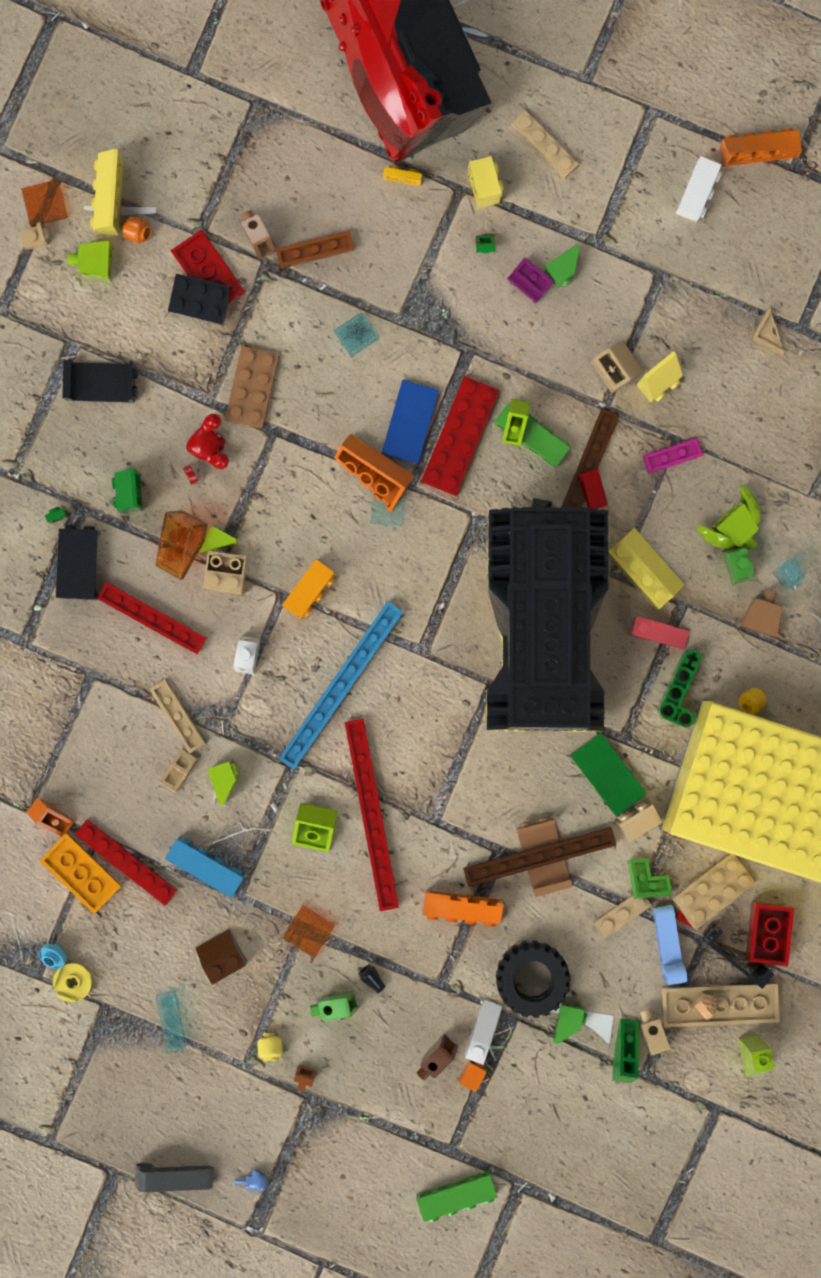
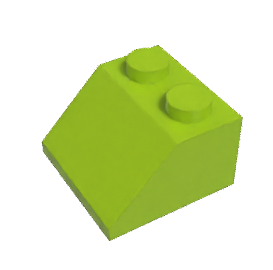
[207,760,241,806]
[292,802,338,853]

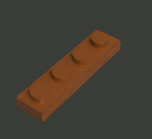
[276,230,355,269]

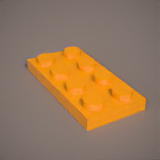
[39,833,122,914]

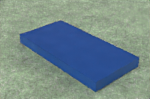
[382,380,439,464]

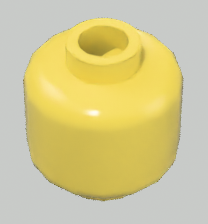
[257,1033,283,1062]

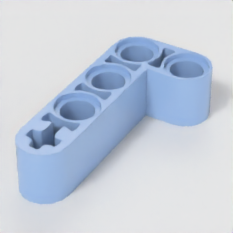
[653,905,687,985]

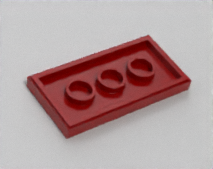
[170,229,245,304]

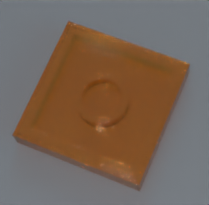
[21,180,68,227]
[282,905,335,959]

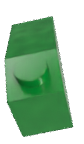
[612,1018,639,1083]

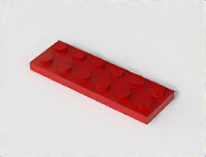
[421,376,500,497]

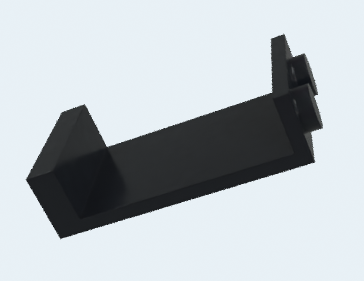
[62,360,139,403]
[56,525,101,600]
[702,924,774,989]

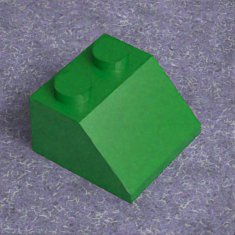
[112,469,143,513]

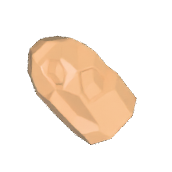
[693,993,717,1020]

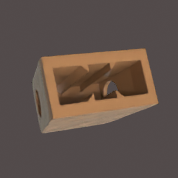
[241,210,276,260]
[739,590,782,638]

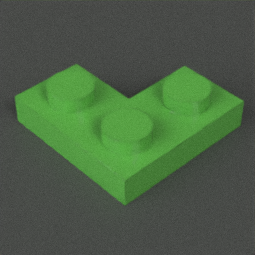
[628,858,672,899]

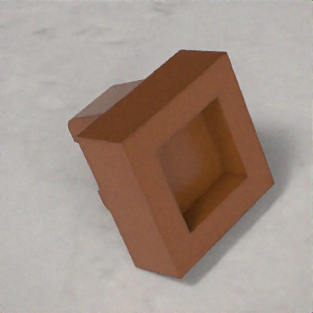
[294,1065,316,1091]

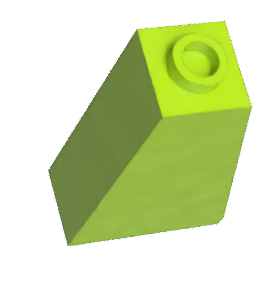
[738,1035,775,1077]

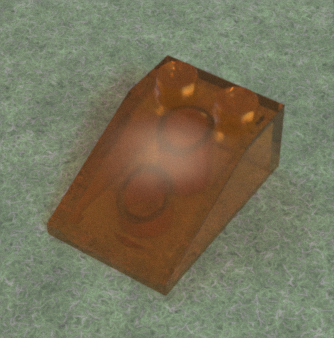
[155,510,208,580]

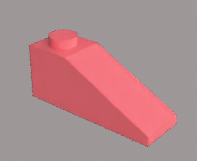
[629,616,689,650]

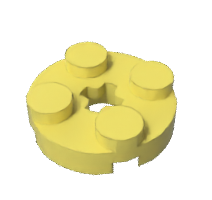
[53,962,93,1002]

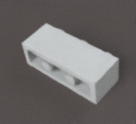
[676,156,722,222]

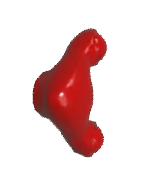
[186,414,229,469]

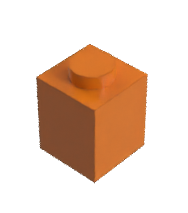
[458,1060,487,1092]

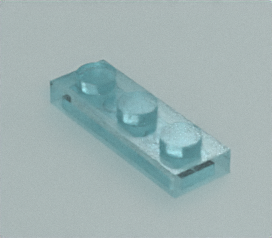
[156,991,186,1053]

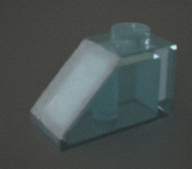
[772,558,805,590]

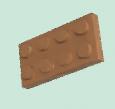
[225,346,279,429]

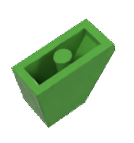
[545,244,579,288]
[553,1002,587,1044]

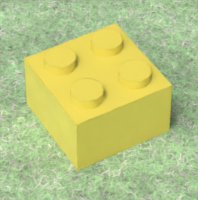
[468,156,504,209]

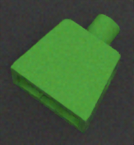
[722,546,755,586]
[310,990,358,1021]

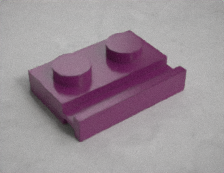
[507,257,554,304]

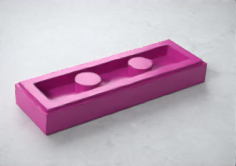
[642,438,703,474]

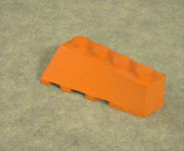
[720,128,802,167]
[334,434,414,513]
[423,890,504,927]

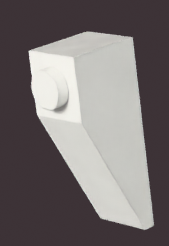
[464,999,502,1064]

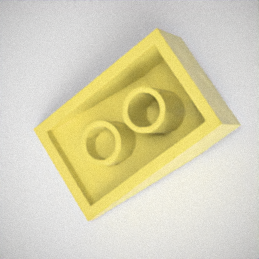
[636,351,683,403]

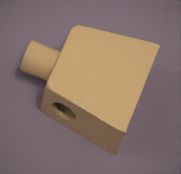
[639,1009,670,1056]

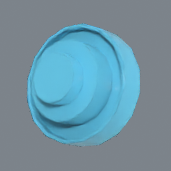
[38,944,67,969]

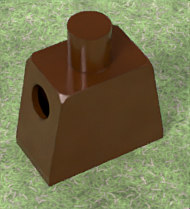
[417,1034,458,1080]

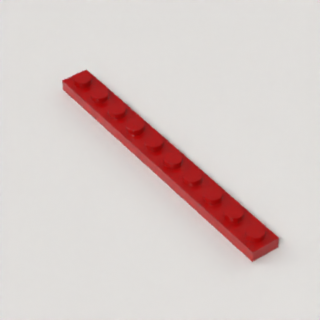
[344,719,399,911]

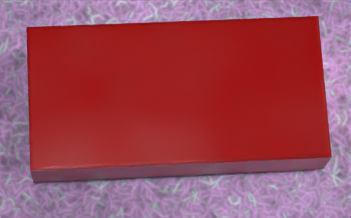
[579,468,608,509]

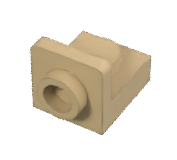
[20,222,50,250]

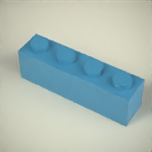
[165,837,245,898]

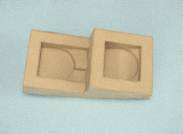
[159,749,197,793]

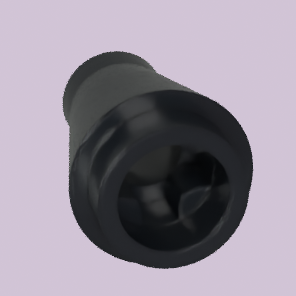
[358,964,386,994]

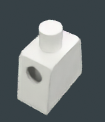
[233,636,261,675]

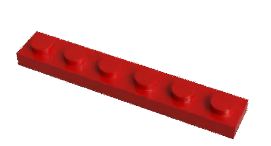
[97,582,207,655]
[75,819,177,906]

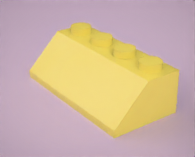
[90,149,124,235]
[608,528,685,610]

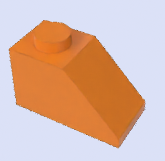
[26,797,74,836]

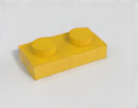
[383,165,422,186]

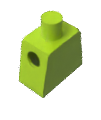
[67,241,113,281]

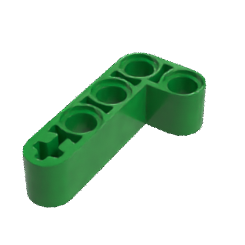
[657,649,701,727]

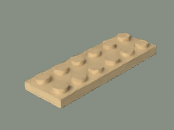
[661,983,780,1028]

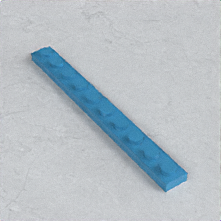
[279,601,403,770]

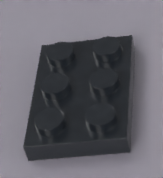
[168,274,232,325]

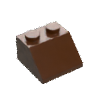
[195,929,248,985]

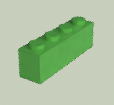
[494,403,570,469]
[416,1170,497,1222]

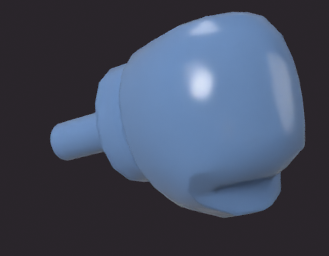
[234,1170,267,1192]

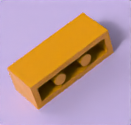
[282,559,336,619]

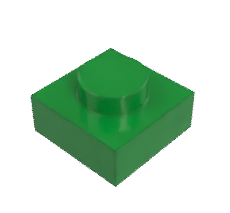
[475,235,496,254]
[45,507,69,524]

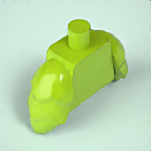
[696,485,761,550]

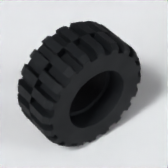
[496,940,571,1018]

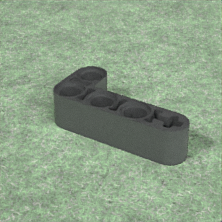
[135,1163,214,1192]

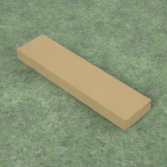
[149,679,206,754]

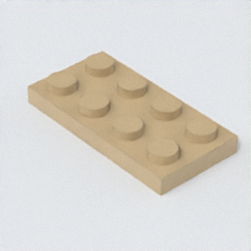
[672,853,755,930]

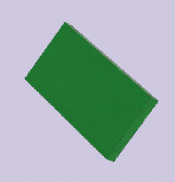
[570,733,647,817]

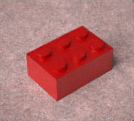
[745,901,795,966]

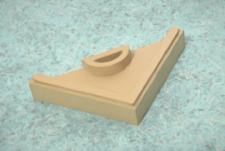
[751,307,785,356]

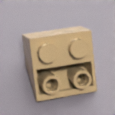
[591,341,644,394]
[203,551,247,595]
[615,801,662,843]

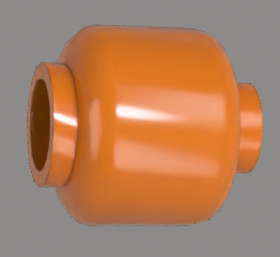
[121,216,151,244]

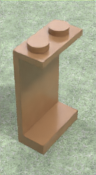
[516,816,573,897]

